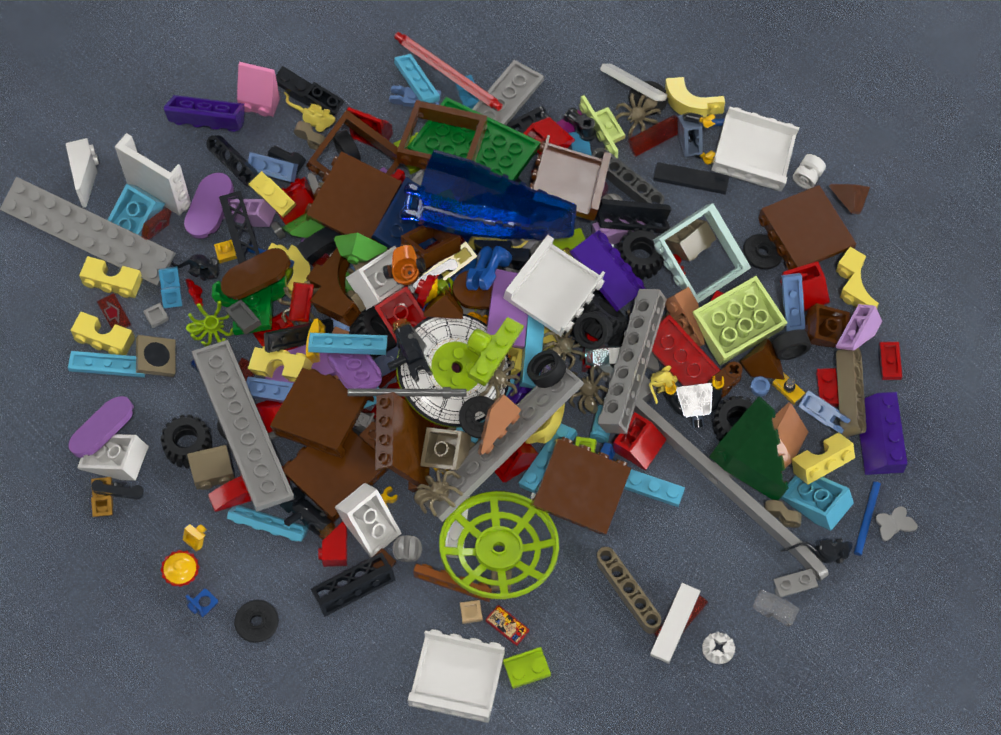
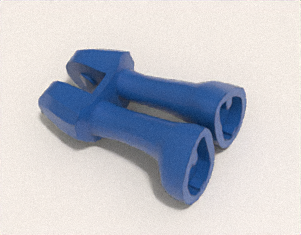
[466,246,512,290]

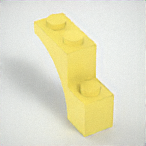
[249,171,296,217]
[836,247,879,308]

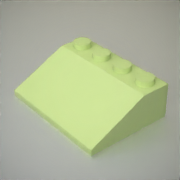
[693,276,787,366]

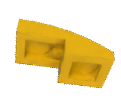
[306,318,325,363]

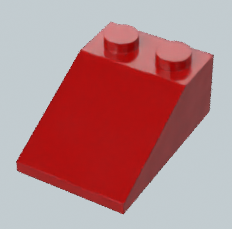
[347,107,393,149]
[374,285,428,342]

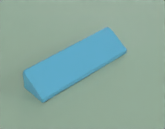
[519,315,544,388]

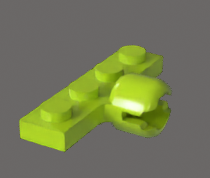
[467,317,524,386]

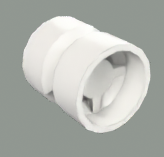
[793,154,826,189]

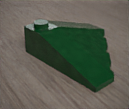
[709,396,789,501]

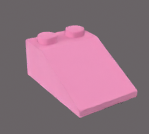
[237,62,280,117]

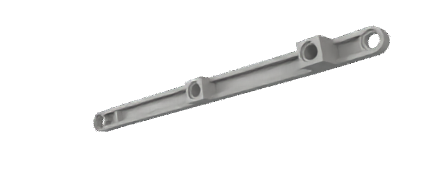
[597,361,829,581]

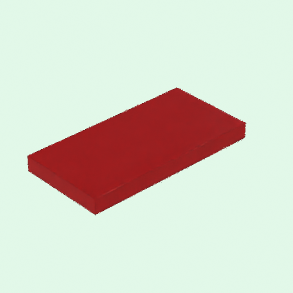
[651,314,721,386]

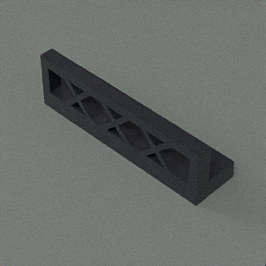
[219,191,259,264]
[596,199,671,233]
[311,552,396,617]

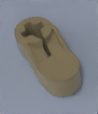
[294,121,325,150]
[765,500,802,528]

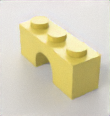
[79,256,143,298]
[70,312,135,355]
[248,346,313,382]
[792,432,855,485]

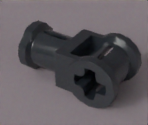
[563,107,596,141]

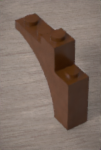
[306,248,361,327]

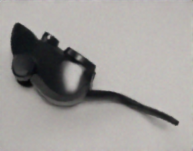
[171,254,218,281]
[780,538,852,564]

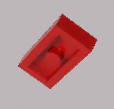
[879,342,902,380]
[816,368,839,407]

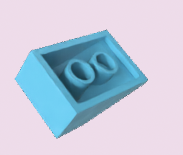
[108,184,165,237]
[781,475,854,531]

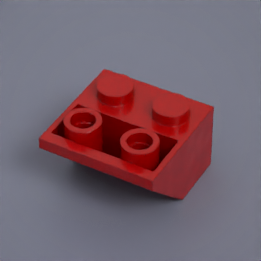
[523,117,575,155]
[276,177,315,225]
[780,261,830,311]
[613,412,667,471]

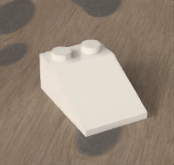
[65,138,99,208]
[346,246,404,310]
[77,434,149,481]
[335,483,402,558]

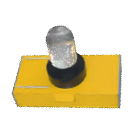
[772,372,806,406]

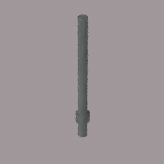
[348,387,467,399]

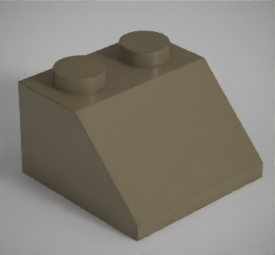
[664,217,716,261]
[420,427,471,471]
[187,445,235,490]

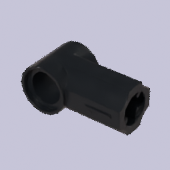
[267,145,306,176]

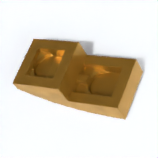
[91,477,113,517]

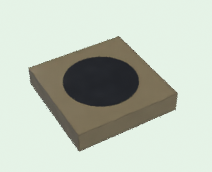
[136,335,175,377]

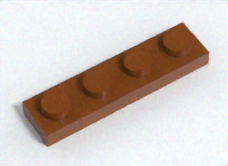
[413,564,492,602]

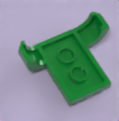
[212,274,287,335]

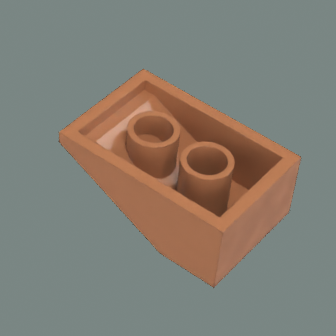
[772,402,808,468]

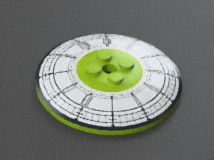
[396,314,511,428]

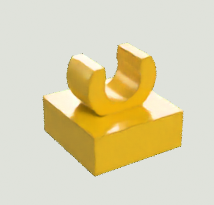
[214,240,237,264]
[183,524,207,552]

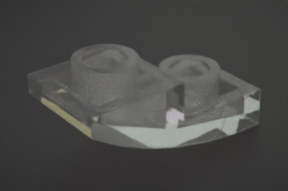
[752,590,799,627]

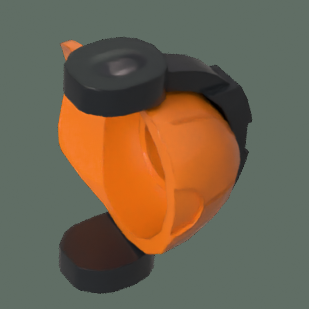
[383,245,426,285]

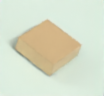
[460,600,483,624]

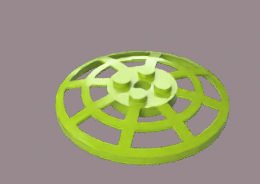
[439,491,559,599]

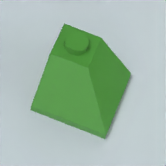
[281,213,326,238]
[334,233,387,264]

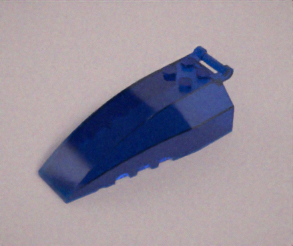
[400,149,577,241]

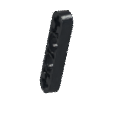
[206,135,259,187]

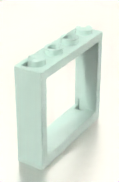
[653,203,751,303]

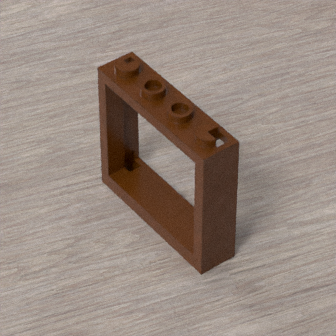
[397,100,487,179]
[306,110,400,178]

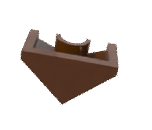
[829,184,870,214]
[424,285,464,319]
[740,338,785,380]

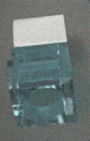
[585,346,621,367]

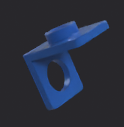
[185,588,218,618]

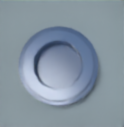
[750,376,770,397]

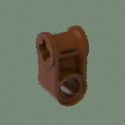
[708,361,743,398]

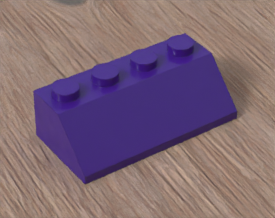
[164,95,244,131]
[570,230,646,311]
[859,392,907,475]

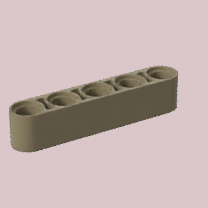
[836,347,866,437]
[597,547,661,634]

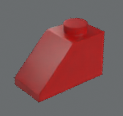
[494,442,538,483]
[318,522,348,567]

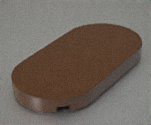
[221,248,291,300]
[452,271,492,309]

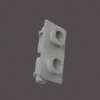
[355,413,375,431]
[773,569,818,598]

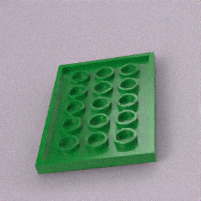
[407,97,541,198]

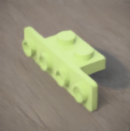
[579,95,625,158]

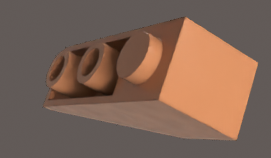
[665,287,705,347]
[478,394,521,455]

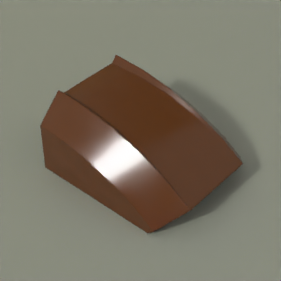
[805,303,851,348]

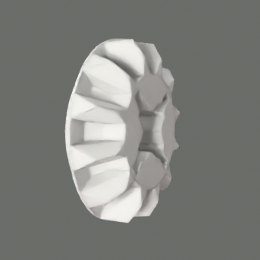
[702,632,735,664]

